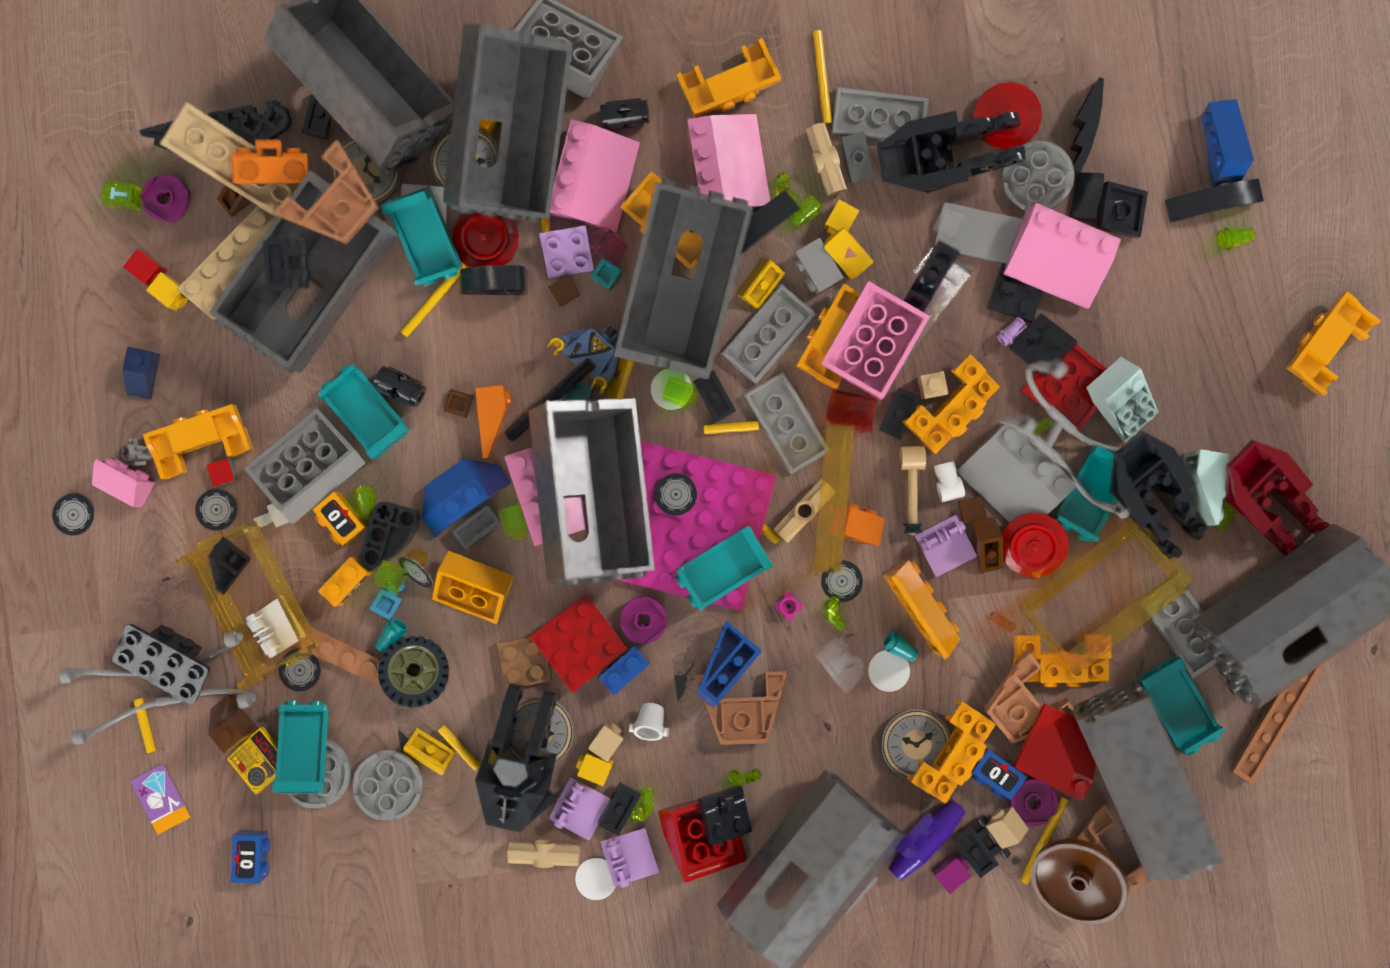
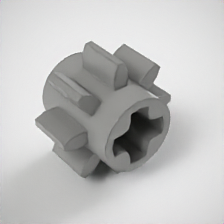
[122,438,152,466]

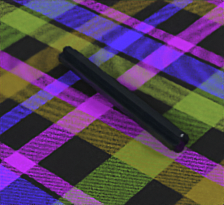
[505,358,596,441]

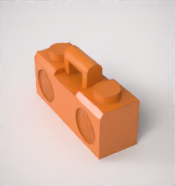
[229,140,308,183]

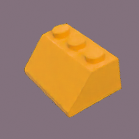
[432,551,514,624]

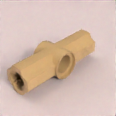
[805,123,847,197]
[773,478,836,543]
[507,840,580,868]

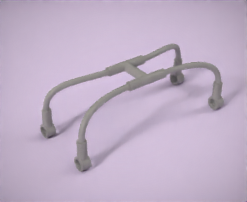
[999,360,1130,518]
[59,631,256,745]

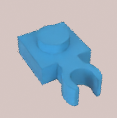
[370,577,406,621]

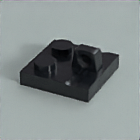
[1096,181,1148,238]
[987,263,1043,322]
[1009,313,1078,378]
[698,785,752,846]

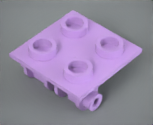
[539,225,594,278]
[915,515,977,577]
[548,777,610,841]
[601,828,659,888]

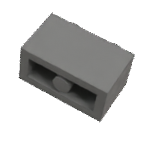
[793,238,844,295]

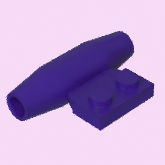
[888,799,966,881]

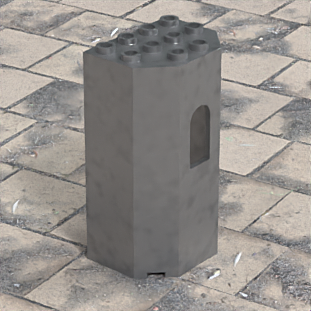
[263,0,454,176]
[443,24,573,222]
[209,171,398,373]
[614,178,753,379]
[528,399,655,586]
[1193,524,1390,709]
[1072,679,1224,881]
[717,770,906,968]

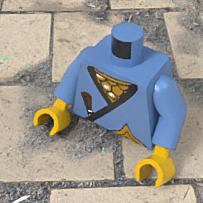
[547,325,619,394]

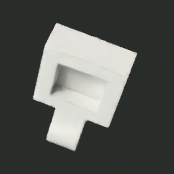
[253,503,290,528]

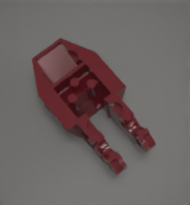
[1226,440,1330,556]

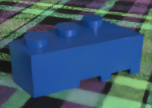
[1201,99,1254,187]
[696,620,762,709]

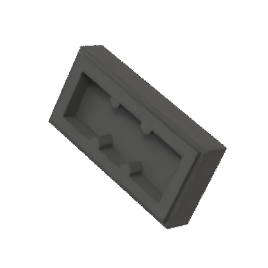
[840,131,874,183]
[451,504,502,551]

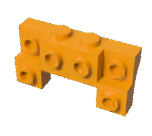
[677,38,781,118]
[620,171,703,270]
[796,284,861,390]
[1286,291,1381,397]
[902,354,1000,454]
[142,404,254,480]
[1012,634,1111,687]
[906,699,996,804]

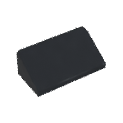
[1069,172,1105,222]

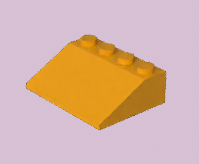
[882,559,960,659]

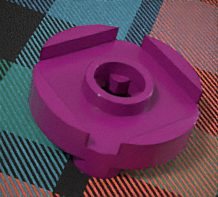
[141,174,191,223]
[620,596,667,643]
[1009,778,1058,826]

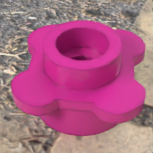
[775,592,803,620]

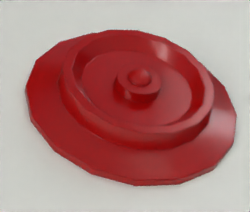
[973,82,1042,150]
[452,212,519,267]
[1002,512,1069,578]

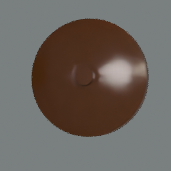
[1031,839,1129,925]

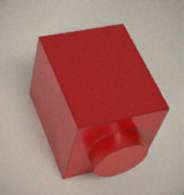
[123,249,167,286]

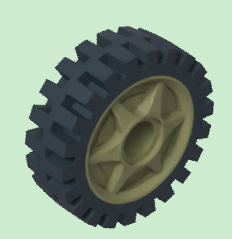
[378,636,449,708]

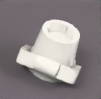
[629,703,669,741]

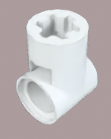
[934,461,965,502]

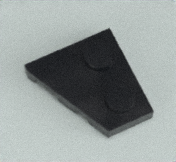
[208,537,252,595]

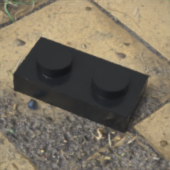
[302,94,332,140]
[693,370,736,423]
[879,388,920,440]
[597,782,641,836]

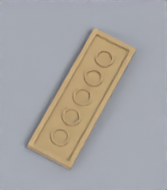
[160,102,301,217]
[177,206,277,321]

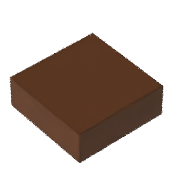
[548,274,580,307]
[443,389,474,418]
[958,496,987,524]

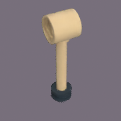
[899,446,926,535]

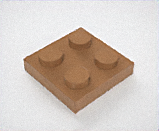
[497,637,552,689]

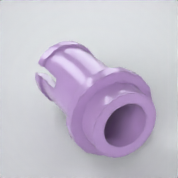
[996,317,1027,346]

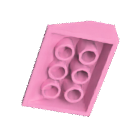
[687,114,770,209]
[550,119,640,233]
[1003,203,1121,309]
[821,281,930,400]
[504,447,587,546]

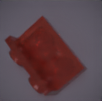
[825,389,878,433]

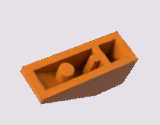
[475,385,512,459]

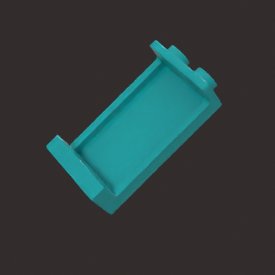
[381,186,462,286]
[317,364,411,460]
[1053,445,1117,544]
[674,525,773,611]
[1136,655,1225,755]
[272,701,329,794]

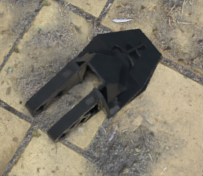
[139,100,292,156]
[877,111,1027,193]
[1109,431,1208,560]
[475,683,557,833]

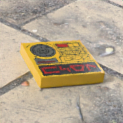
[227,727,278,795]

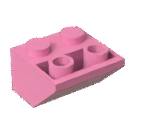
[92,458,155,507]

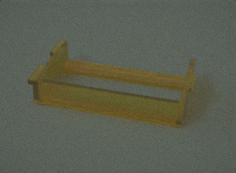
[806,421,855,576]
[1019,519,1194,676]
[175,521,320,691]

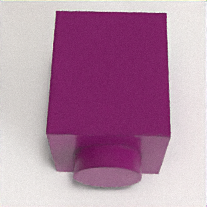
[931,853,972,894]

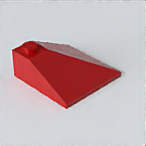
[1013,703,1096,802]
[658,799,746,883]

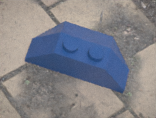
[422,459,511,537]

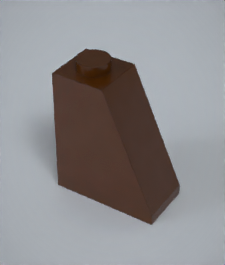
[209,694,259,753]

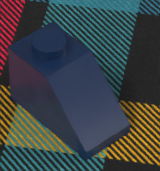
[123,347,160,399]

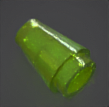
[789,194,823,229]
[1217,227,1255,250]
[353,485,376,520]

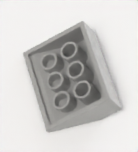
[514,0,623,100]
[244,408,366,524]
[956,423,1077,522]

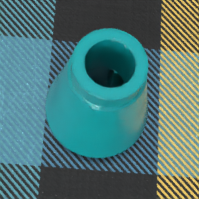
[375,618,408,653]
[883,631,919,662]

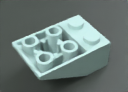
[1087,357,1158,443]
[1183,449,1230,526]

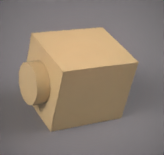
[917,371,948,401]
[588,722,625,762]
[986,807,1029,849]

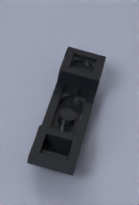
[1165,179,1264,223]
[903,240,961,313]

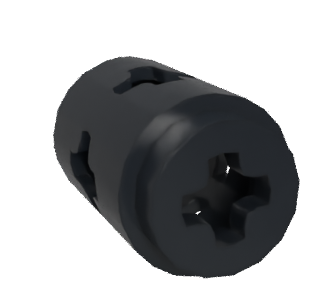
[600,98,650,130]
[373,366,426,407]

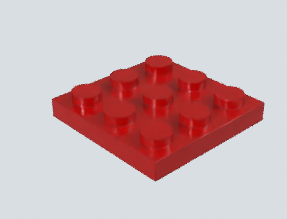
[1020,345,1107,431]
[529,594,628,693]

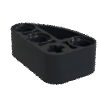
[460,265,528,295]
[360,502,421,568]

